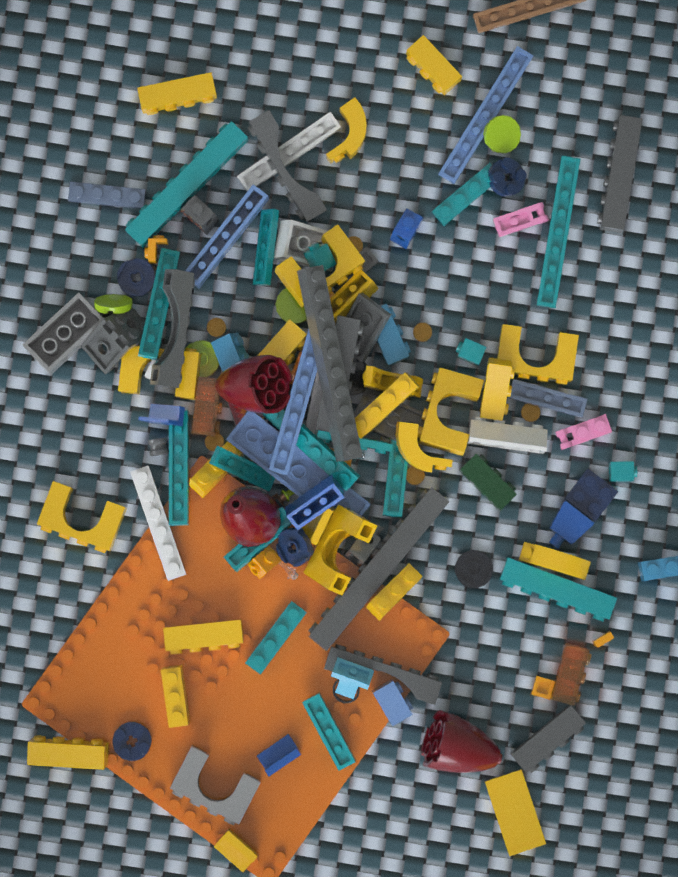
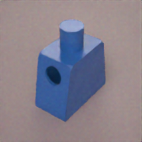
[390,208,424,249]
[549,501,594,549]

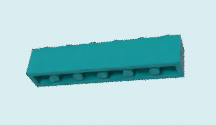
[499,558,617,622]

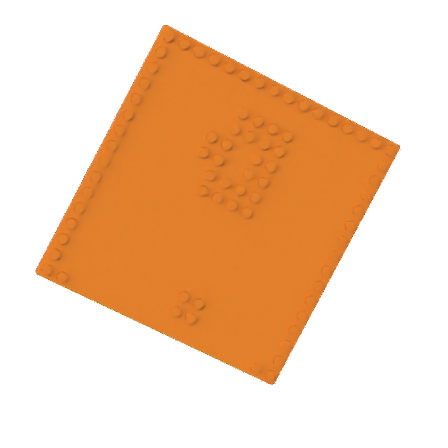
[22,456,449,877]

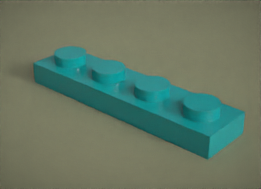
[432,163,492,226]
[252,209,279,286]
[315,430,393,454]
[382,439,408,518]
[209,446,275,491]
[224,507,293,572]
[245,601,307,675]
[302,692,356,771]

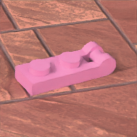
[493,202,549,238]
[555,414,612,450]

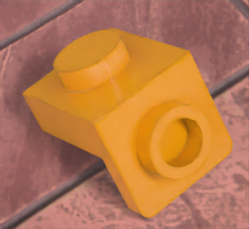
[145,235,169,264]
[248,545,281,579]

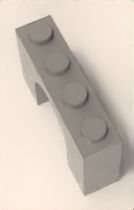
[170,745,261,825]

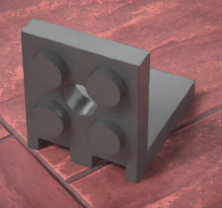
[81,307,145,375]

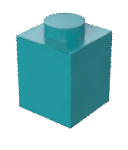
[303,242,337,271]
[456,338,487,366]
[608,461,637,482]

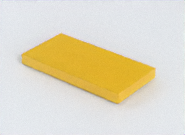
[484,769,546,856]

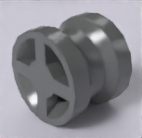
[148,438,169,456]

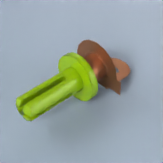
[272,489,295,506]

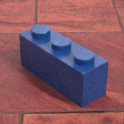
[285,475,345,530]

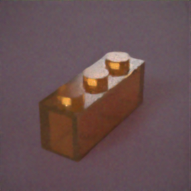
[191,376,223,437]
[550,643,592,706]

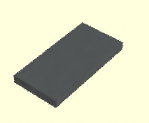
[354,388,424,450]

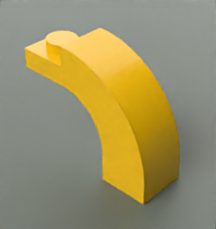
[326,97,367,164]
[363,365,423,398]
[395,422,453,473]
[519,542,591,580]

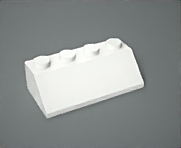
[467,417,548,454]

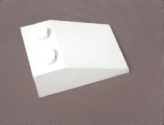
[274,220,334,272]

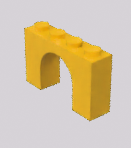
[275,224,365,308]
[497,324,579,385]
[118,344,201,400]
[417,368,484,456]
[37,481,127,553]
[304,504,377,595]

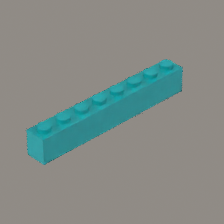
[125,121,249,248]

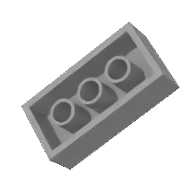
[22,293,104,375]

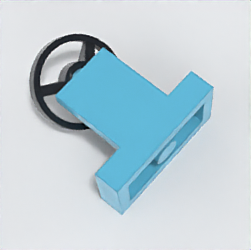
[331,657,374,703]

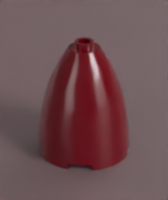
[215,355,292,414]
[220,487,281,547]
[421,710,502,773]

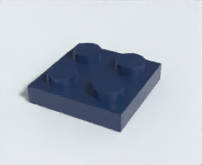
[564,468,618,522]

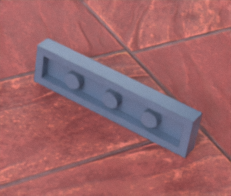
[68,182,146,209]
[508,379,587,418]

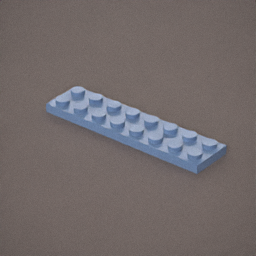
[226,411,371,516]

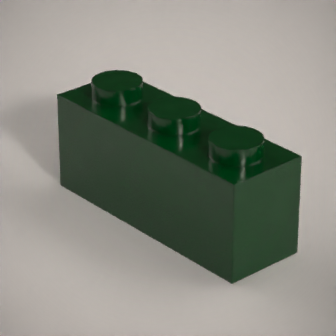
[459,454,517,511]

